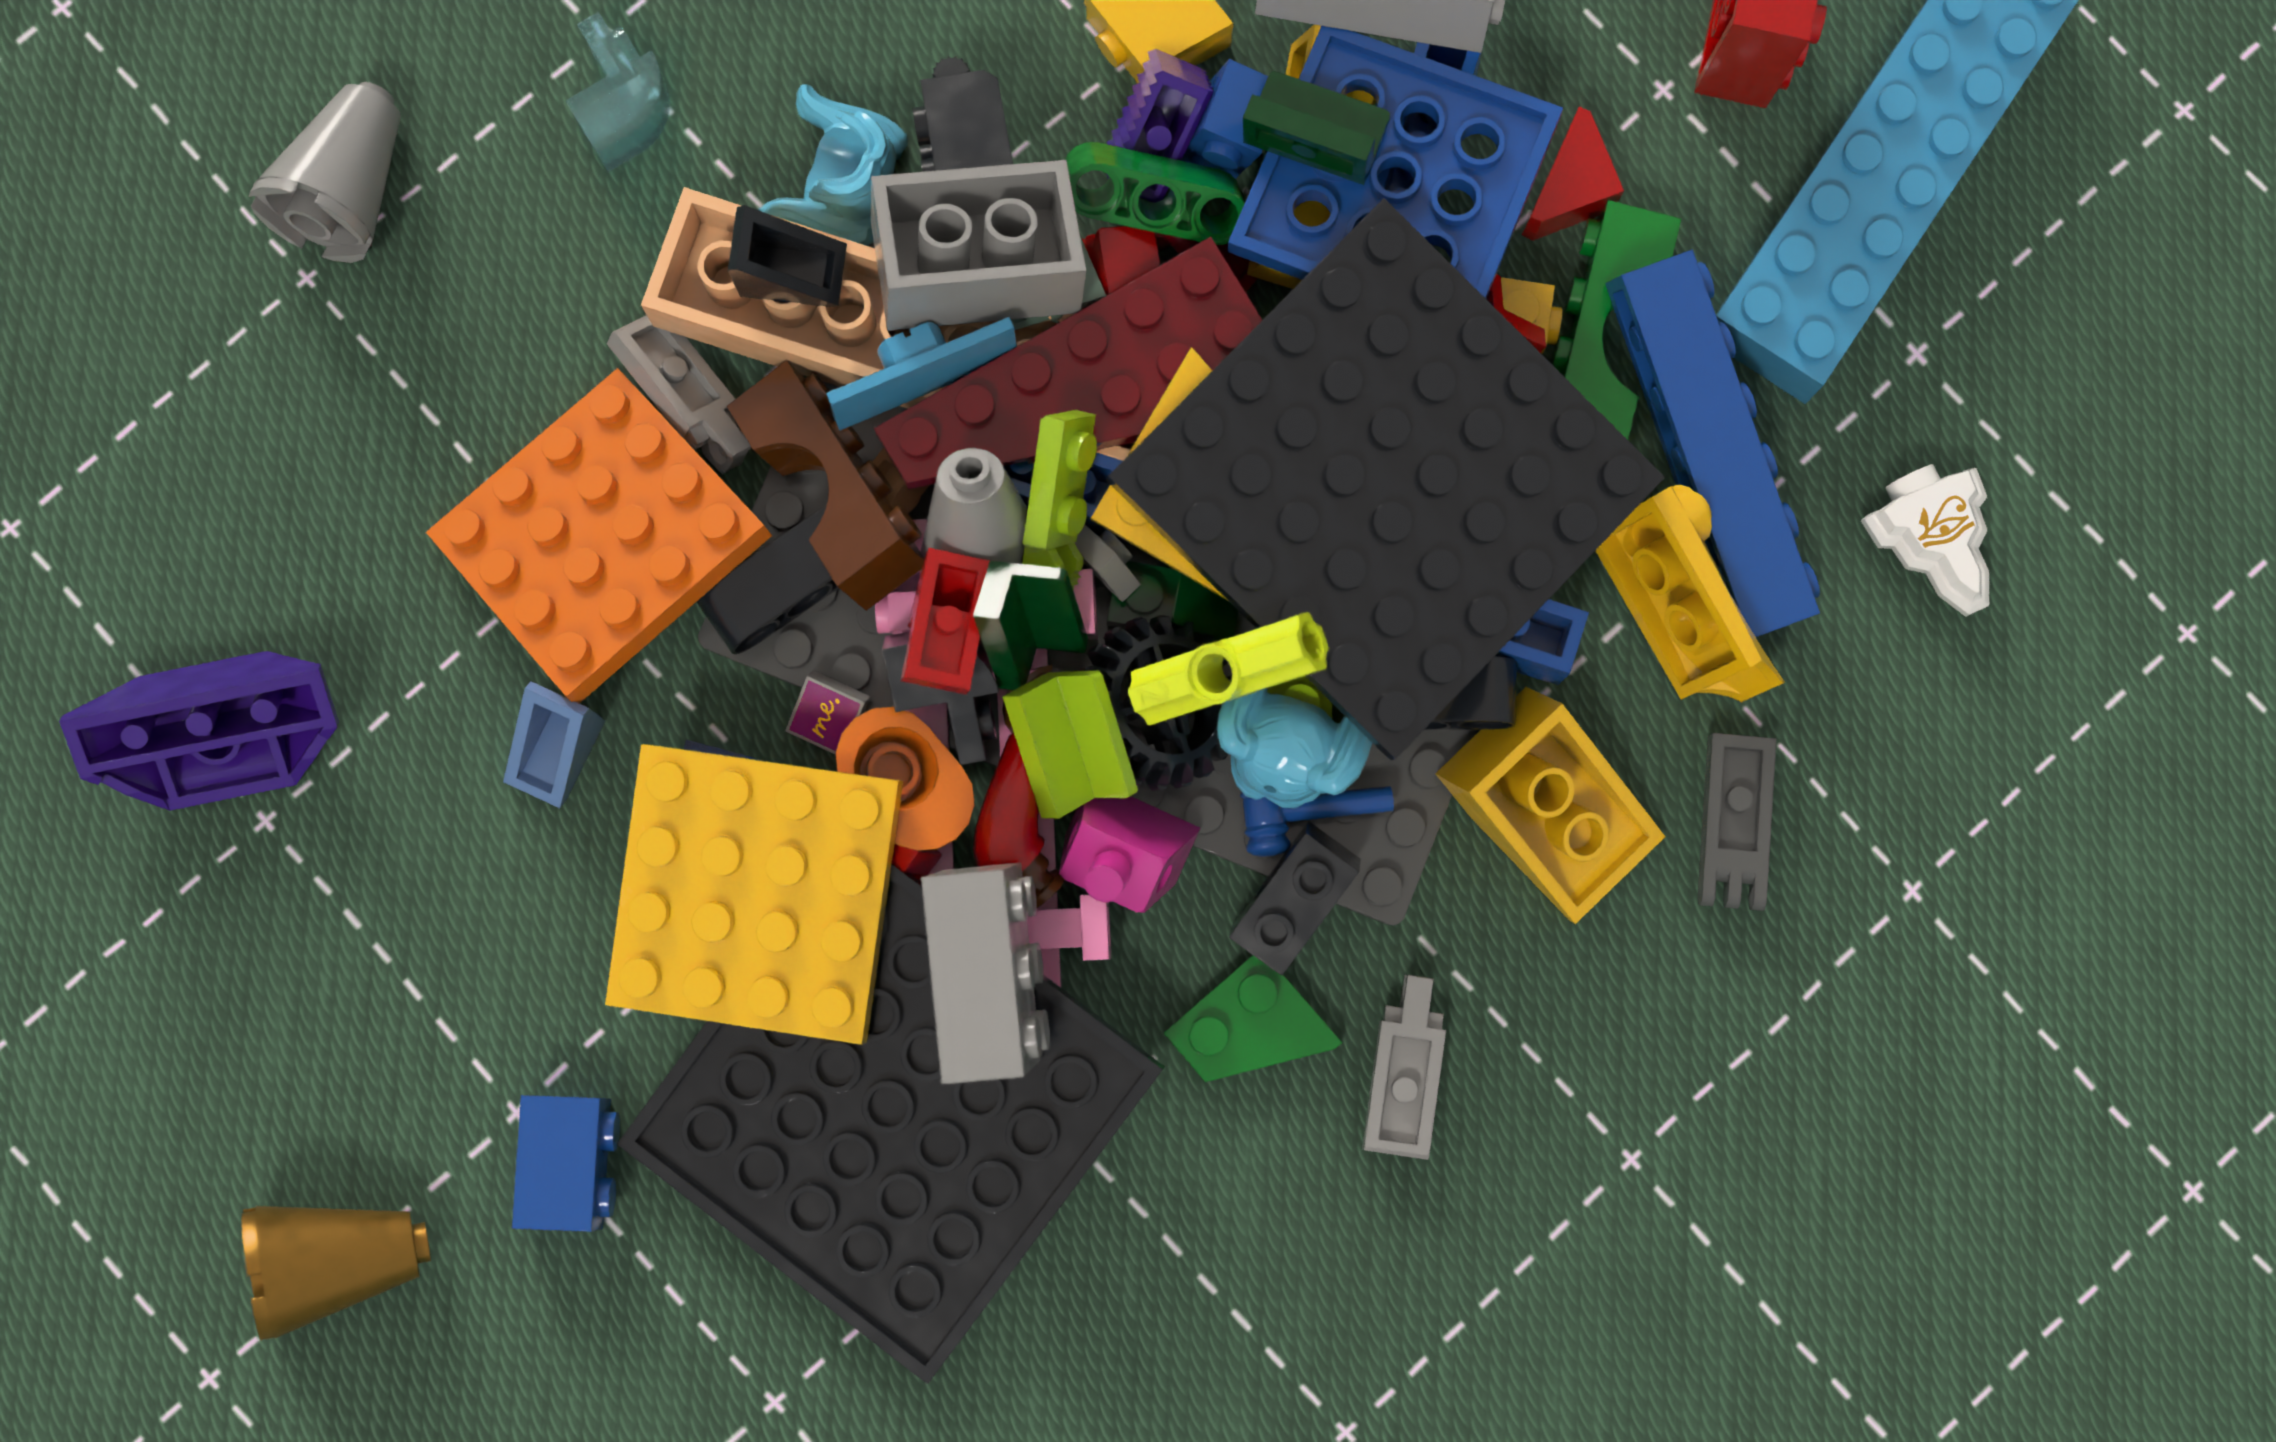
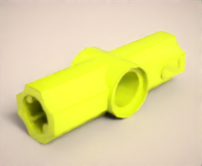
[1128,613,1329,726]

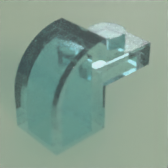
[566,12,670,172]

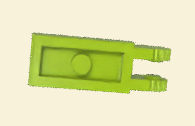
[1022,410,1097,589]

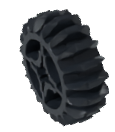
[1078,615,1233,791]

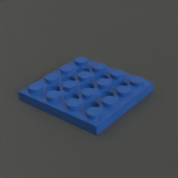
[1228,26,1563,299]

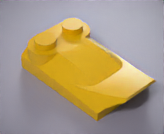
[1595,485,1785,702]

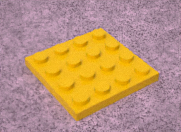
[605,744,903,1045]

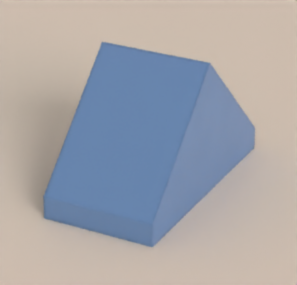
[503,681,605,808]

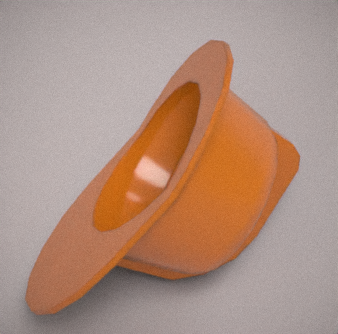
[836,707,975,851]

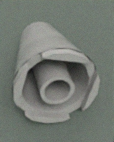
[249,82,401,263]
[920,448,1028,572]

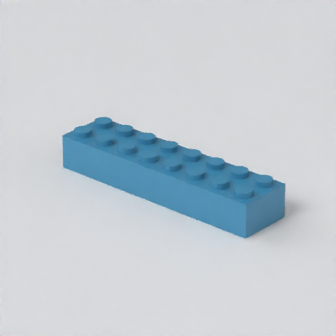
[1716,0,2078,404]

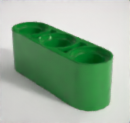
[1065,142,1245,245]

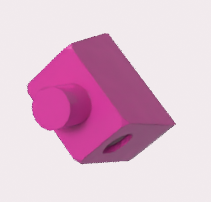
[1059,796,1201,913]

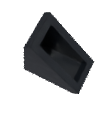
[728,205,847,307]

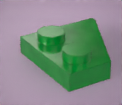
[1163,955,1342,1082]

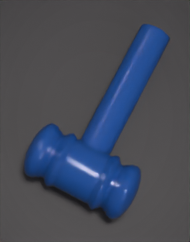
[1240,786,1394,857]

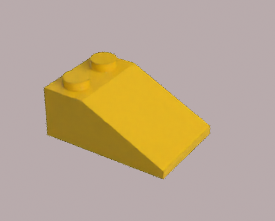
[1435,687,1665,924]

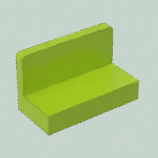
[1002,670,1138,819]

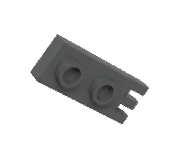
[1698,733,1777,911]

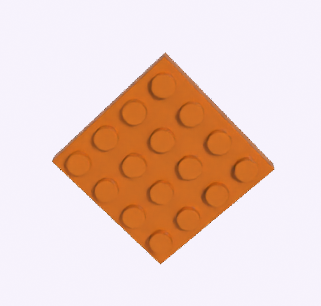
[426,368,772,703]

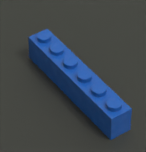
[1605,249,1820,637]

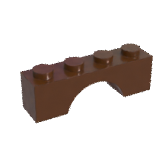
[727,360,925,611]

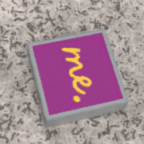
[785,670,871,755]

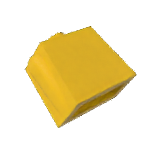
[1084,0,1233,83]

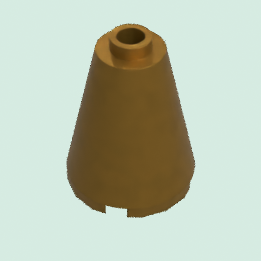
[241,1206,431,1340]

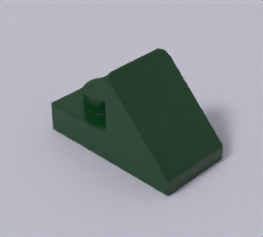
[1107,561,1238,642]

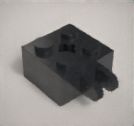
[912,56,1013,172]

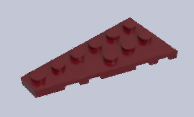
[874,237,1262,489]

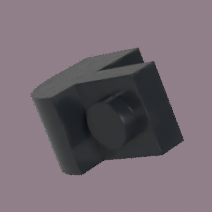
[882,631,999,765]

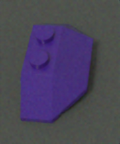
[59,651,339,811]

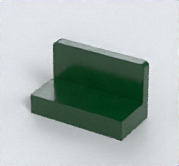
[1243,71,1390,185]
[973,561,1089,690]

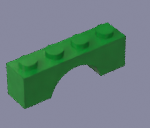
[1551,200,1682,440]

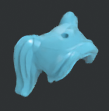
[759,84,908,246]
[1217,688,1372,809]

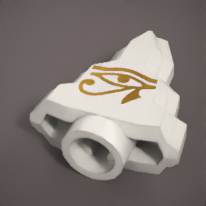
[1861,464,1989,617]

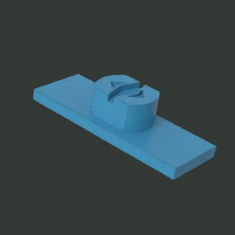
[826,317,1017,430]

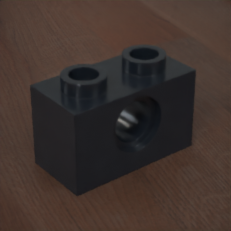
[1229,821,1361,976]

